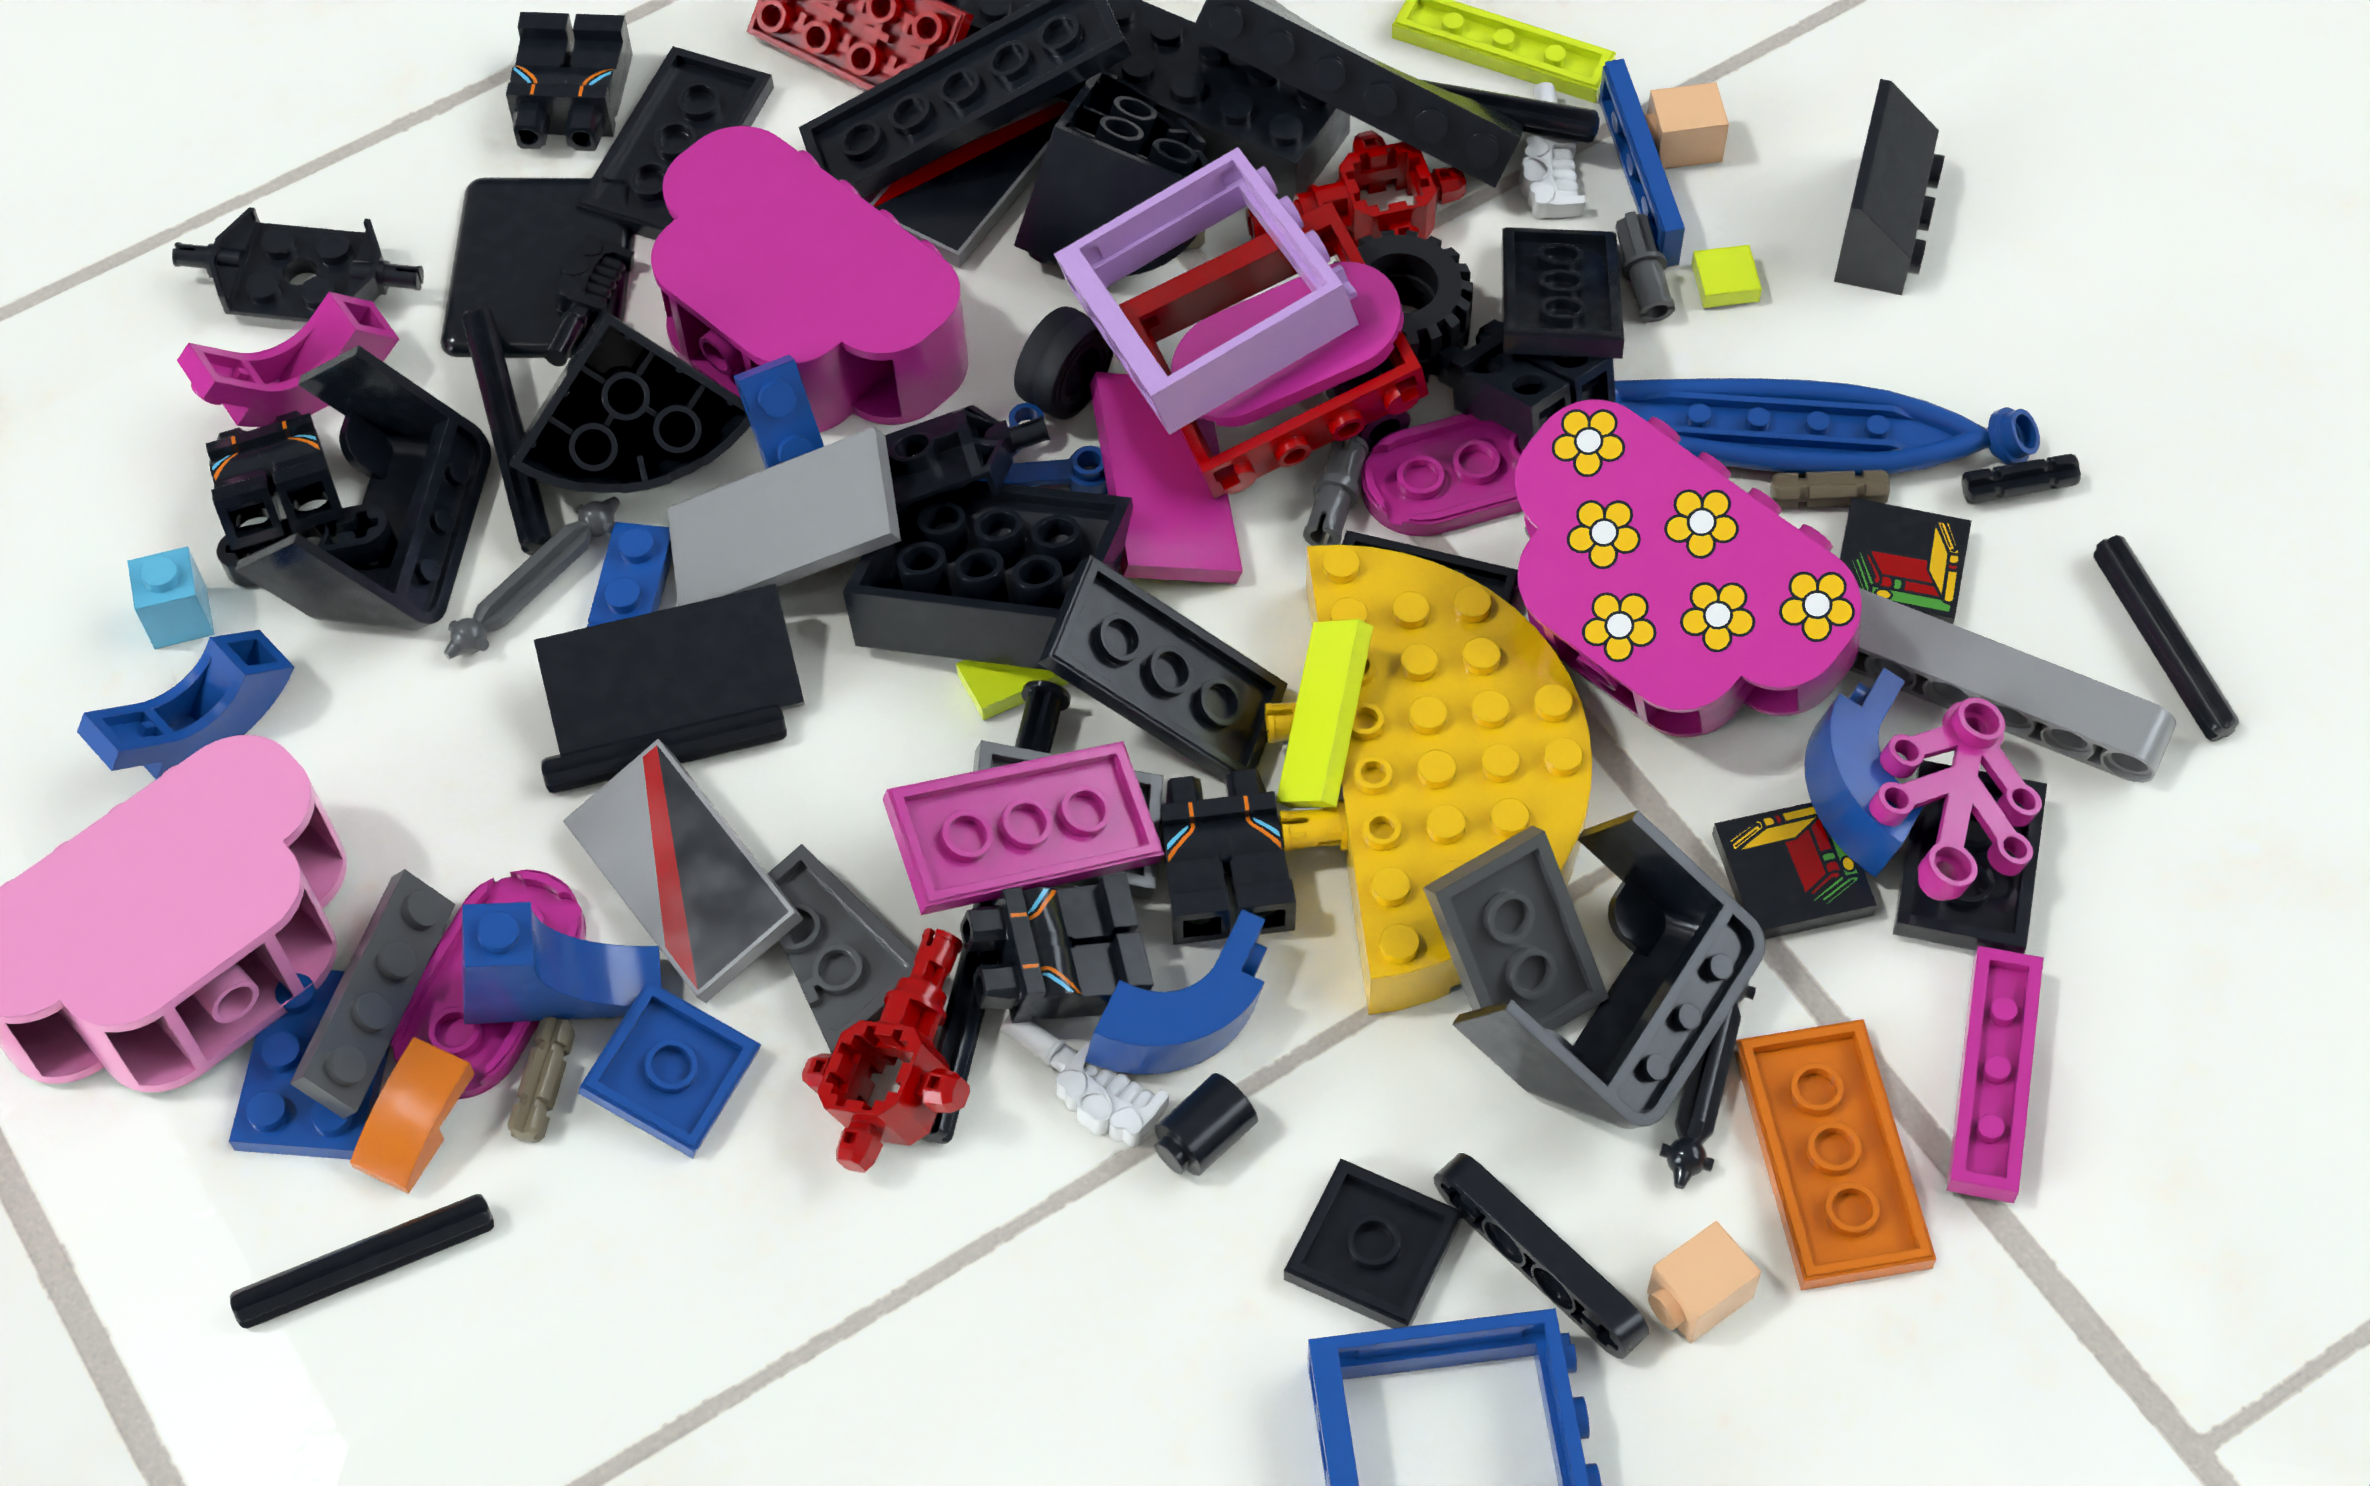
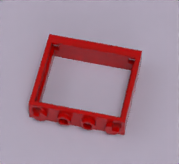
[1119,201,1429,499]

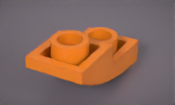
[350,1037,475,1194]

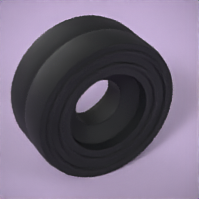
[1014,306,1113,420]

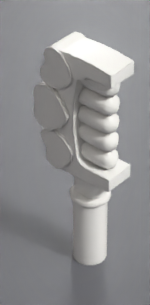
[1519,82,1586,219]
[1000,1013,1169,1147]

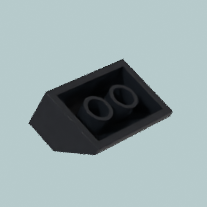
[1834,79,1945,295]

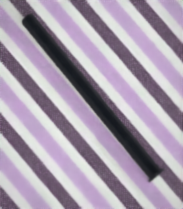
[922,680,1071,1144]

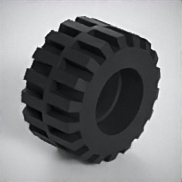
[1334,230,1473,383]

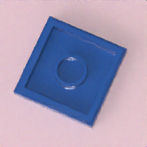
[578,980,761,1159]

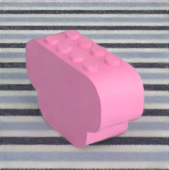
[0,735,347,1092]

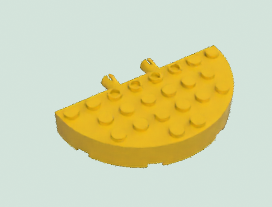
[1265,545,1592,1015]

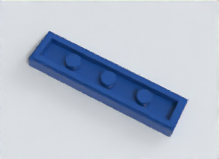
[1599,59,1685,267]

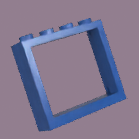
[1307,1308,1602,1486]

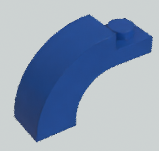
[77,629,295,779]
[1804,668,1924,878]
[1085,909,1268,1075]

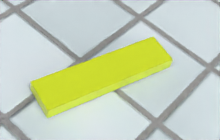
[1392,0,1616,103]

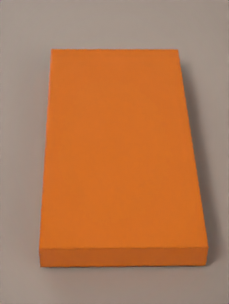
[1734,1019,1936,1291]

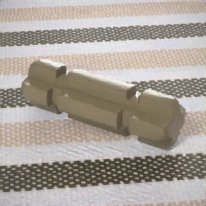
[1770,470,1890,508]
[507,1016,575,1143]

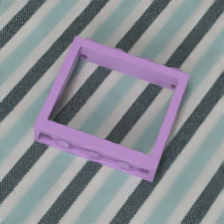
[1054,147,1359,435]

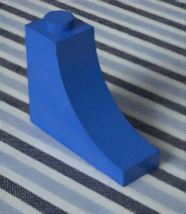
[461,902,662,1024]

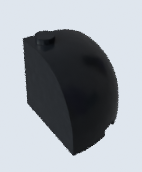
[1014,71,1215,277]
[509,309,750,493]

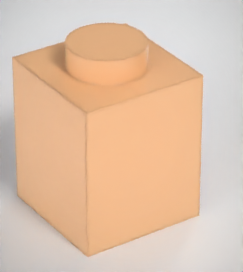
[1644,82,1729,169]
[1647,1220,1761,1344]

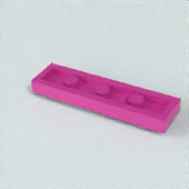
[1946,946,2044,1204]

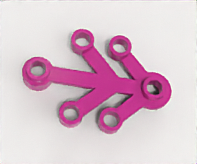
[1869,697,2042,901]

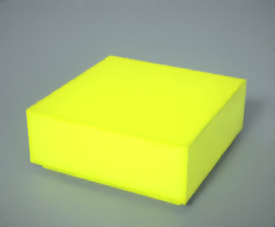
[1691,245,1762,308]

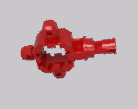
[1245,130,1466,248]
[802,928,970,1173]

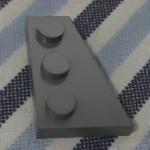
[768,844,916,1054]

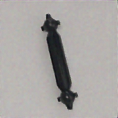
[1659,983,1756,1189]

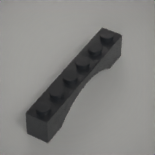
[1190,0,1524,188]

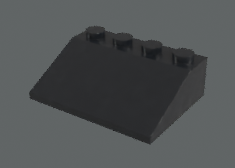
[843,481,1133,670]

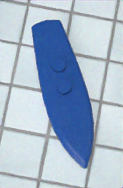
[1615,378,1991,476]

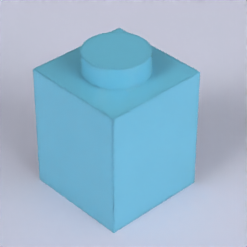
[127,546,215,649]

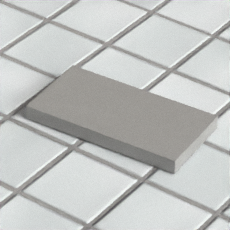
[667,427,901,606]

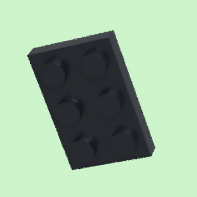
[1892,760,2047,954]

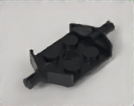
[172,207,424,322]
[885,405,1051,511]

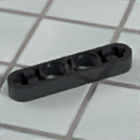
[1433,1153,1650,1359]

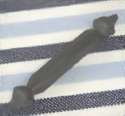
[444,496,620,659]

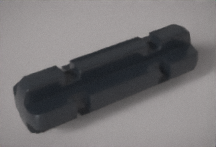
[1961,454,2081,504]

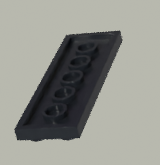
[798,0,1132,198]

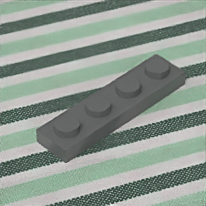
[290,869,456,1119]

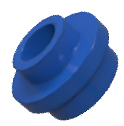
[1987,407,2040,465]

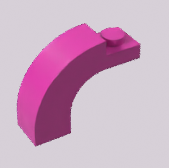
[177,292,399,427]

